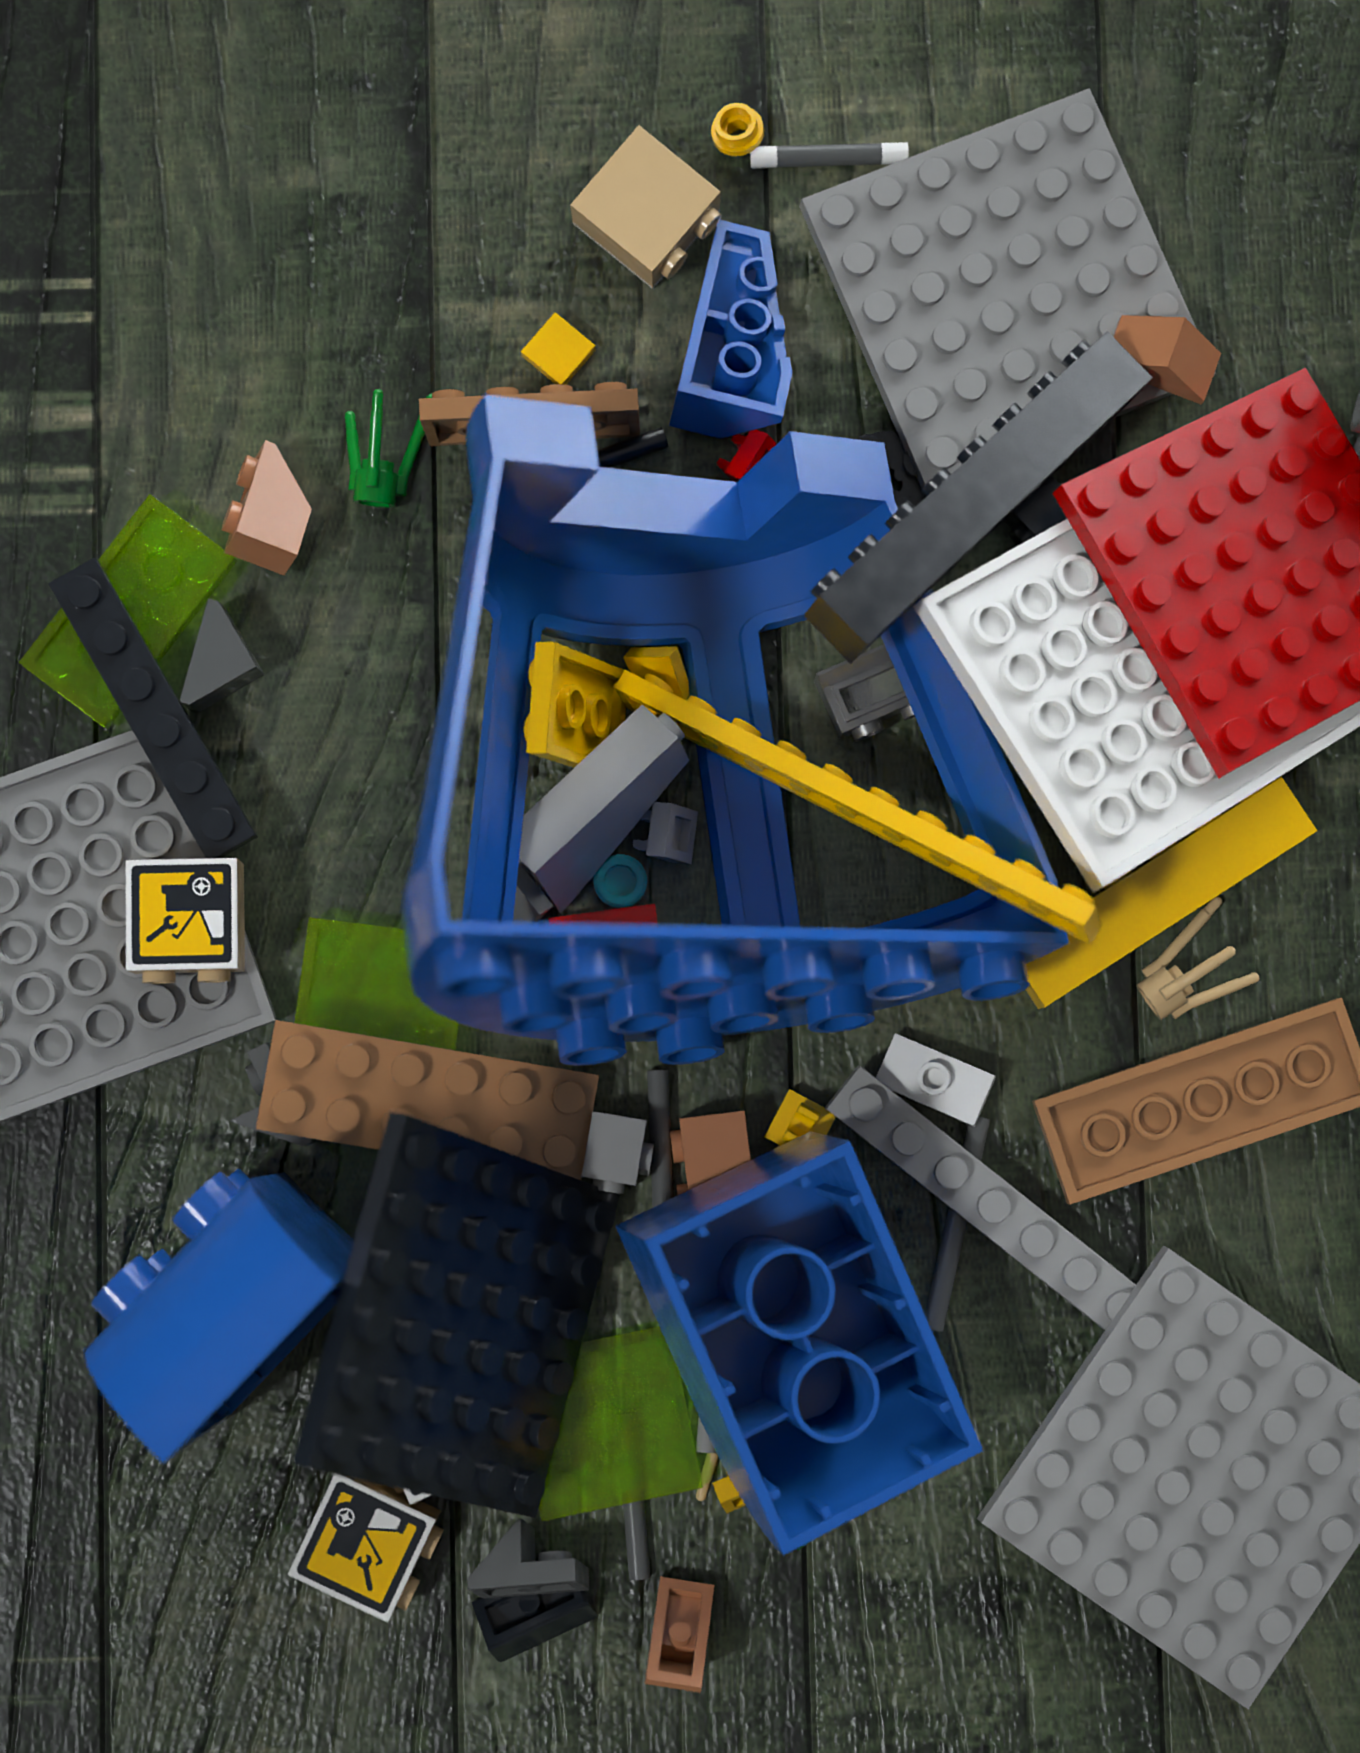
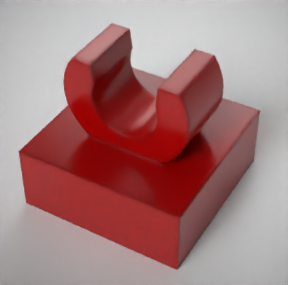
[717,429,776,482]

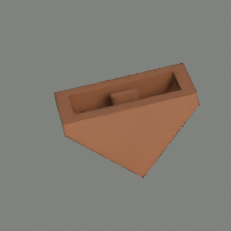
[1113,315,1221,405]

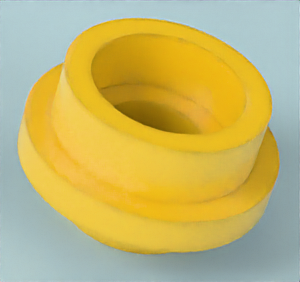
[711,103,764,156]

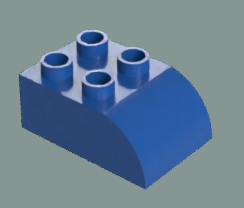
[615,1131,983,1555]
[84,1169,354,1464]

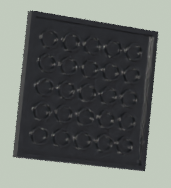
[292,1112,620,1518]

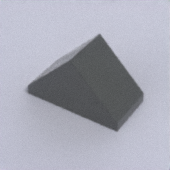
[179,598,264,712]

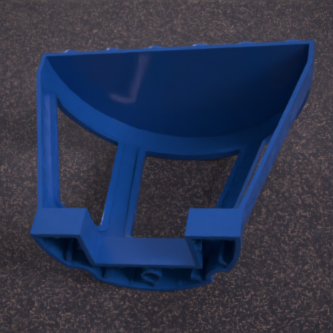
[402,394,1069,1065]

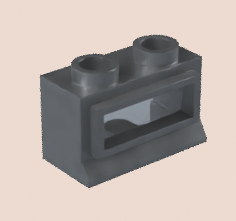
[814,644,915,742]

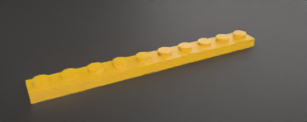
[614,670,1102,945]

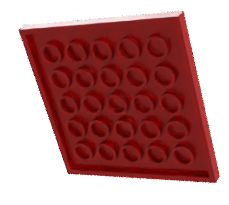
[1052,368,1360,778]

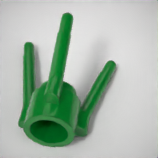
[345,389,432,508]

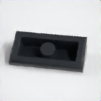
[471,1590,597,1662]

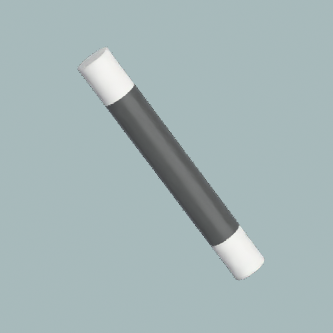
[750,142,908,168]

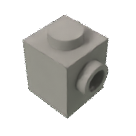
[581,1111,654,1194]

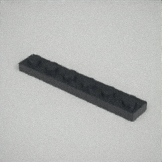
[48,557,258,859]

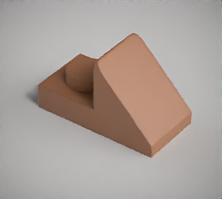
[645,1577,714,1693]

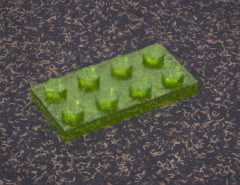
[18,494,237,729]

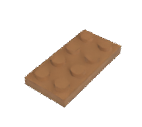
[419,382,640,446]

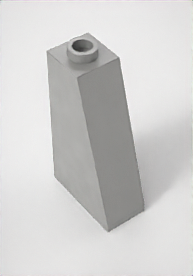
[519,704,689,913]

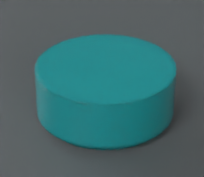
[594,854,647,909]

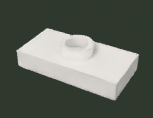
[876,1033,996,1127]

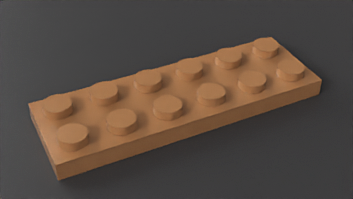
[1032,998,1360,1205]
[255,1020,599,1180]

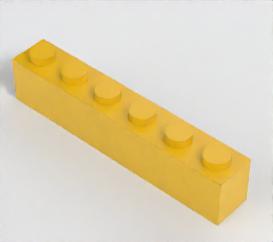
[1026,776,1318,1009]

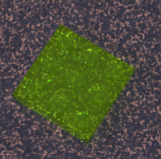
[294,917,460,1051]
[539,1326,703,1521]

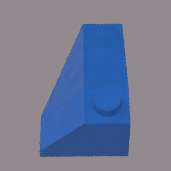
[669,220,792,439]

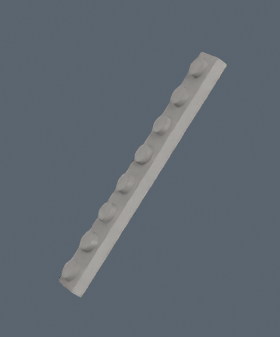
[825,1066,1136,1330]

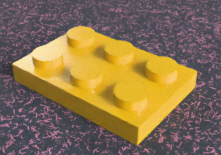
[524,642,626,768]

